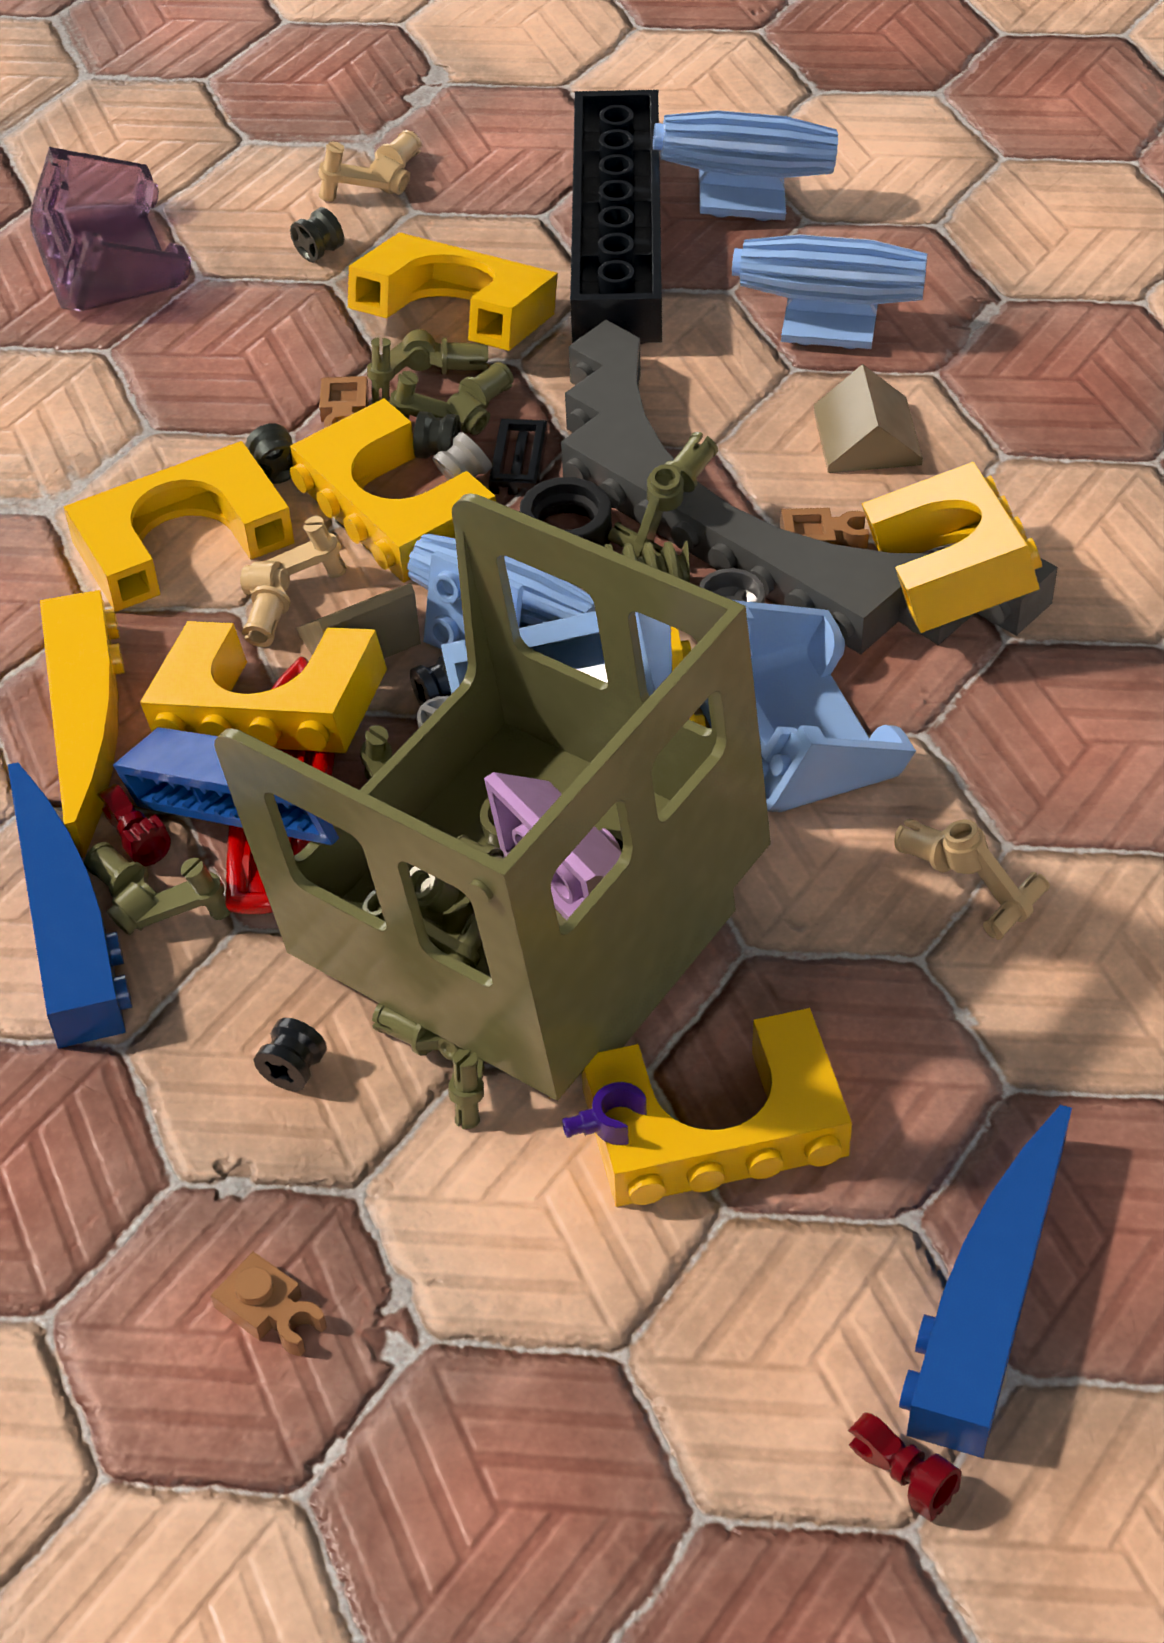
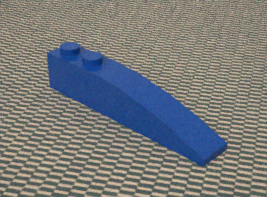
[113,727,339,845]
[7,762,132,1048]
[899,1105,1072,1458]

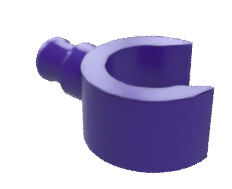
[562,1082,647,1145]

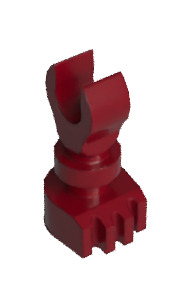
[97,784,171,867]
[848,1412,962,1522]

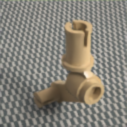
[318,130,422,202]
[240,516,347,647]
[894,819,1050,940]

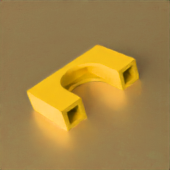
[347,232,558,351]
[290,398,496,583]
[63,441,295,612]
[862,462,1042,633]
[140,621,387,753]
[582,1008,852,1207]

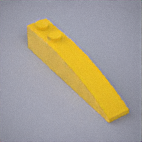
[40,590,125,858]

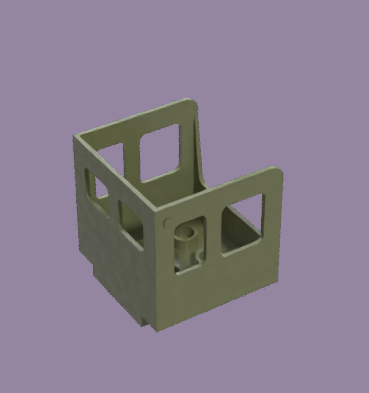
[214,493,771,1101]

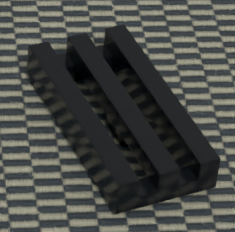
[489,419,548,495]

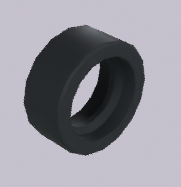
[520,477,612,547]

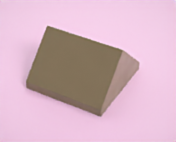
[814,364,923,473]
[296,583,421,659]

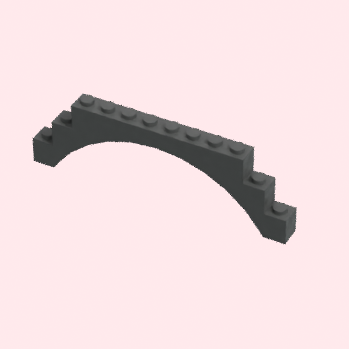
[561,320,1058,654]

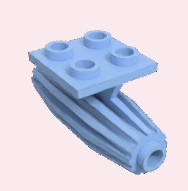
[653,110,838,221]
[732,234,927,349]
[407,533,596,649]

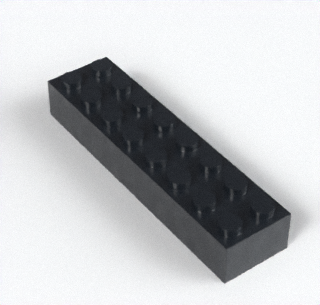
[570,90,662,344]

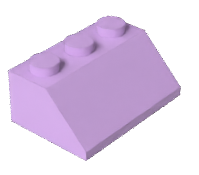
[484,772,622,920]

